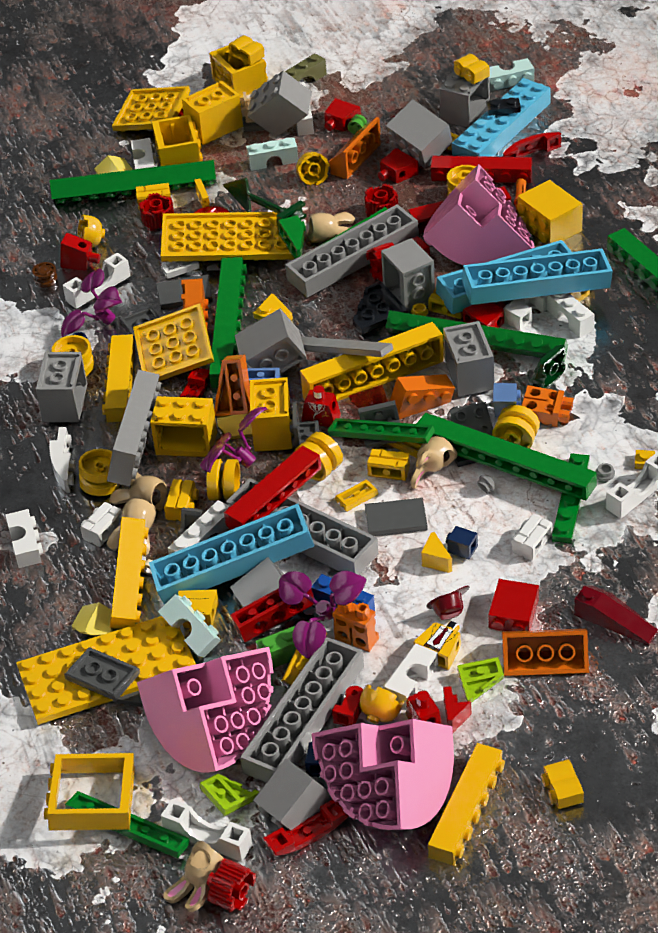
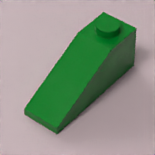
[278,215,306,259]

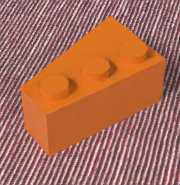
[181,278,209,332]
[214,354,250,417]
[390,374,455,419]

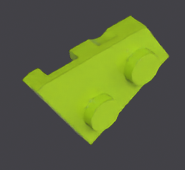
[457,657,504,703]
[200,774,259,816]

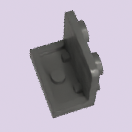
[358,400,400,448]
[289,402,319,448]
[447,402,493,435]

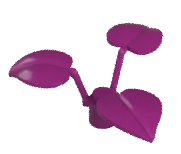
[61,268,122,337]
[200,407,268,473]
[279,571,367,659]

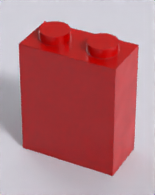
[488,579,539,632]

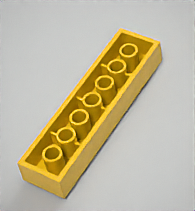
[300,322,444,401]

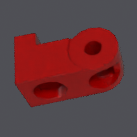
[332,685,363,726]

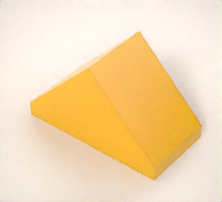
[421,532,452,573]

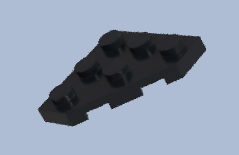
[353,281,408,334]

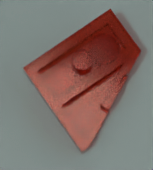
[348,385,388,408]

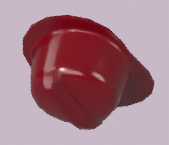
[426,585,470,621]

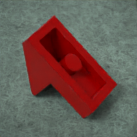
[443,686,472,733]

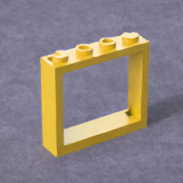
[44,753,135,831]

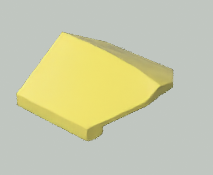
[94,155,133,174]
[217,414,252,440]
[72,602,114,636]

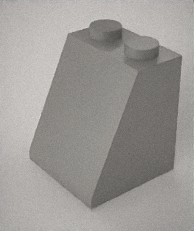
[230,557,284,607]
[253,758,333,830]

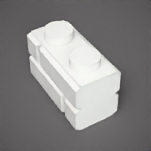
[80,502,122,547]
[511,514,553,561]

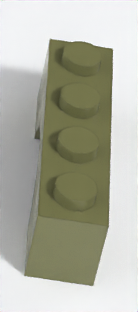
[285,53,327,82]

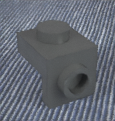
[178,507,202,536]

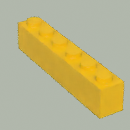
[102,334,135,422]
[110,517,149,629]
[428,743,505,866]

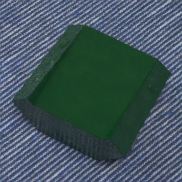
[529,344,566,388]

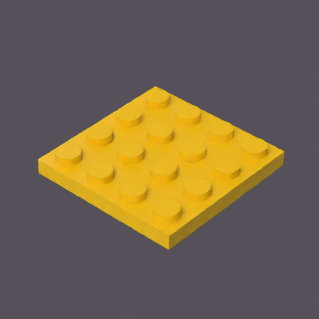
[112,86,190,132]
[133,303,214,382]

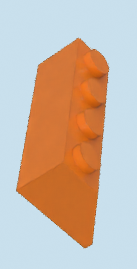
[329,117,381,179]
[502,629,589,676]

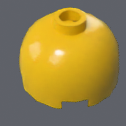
[296,152,330,185]
[77,215,105,248]
[360,684,404,724]

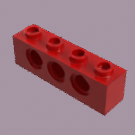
[230,588,314,643]

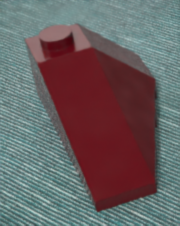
[574,585,658,646]

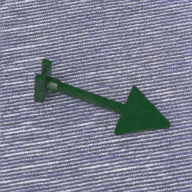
[223,178,307,230]

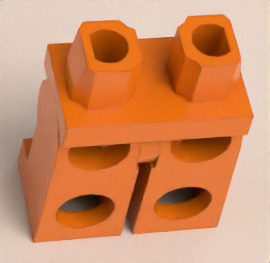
[522,385,574,427]
[332,602,379,652]

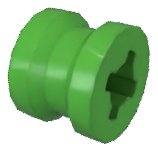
[348,114,367,135]

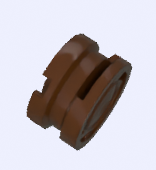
[32,262,58,288]

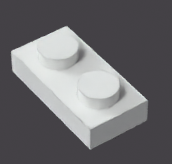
[161,261,199,279]

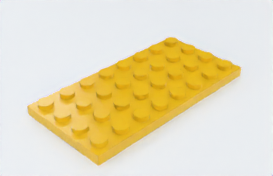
[161,212,294,262]
[16,616,196,725]

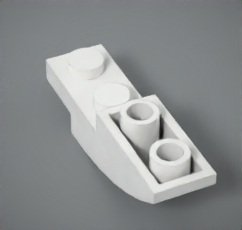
[49,427,76,493]

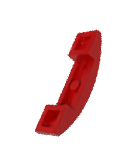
[503,132,561,157]
[179,368,210,398]
[263,800,349,856]

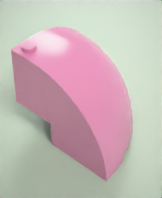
[423,164,534,265]
[137,647,274,773]
[312,719,454,830]

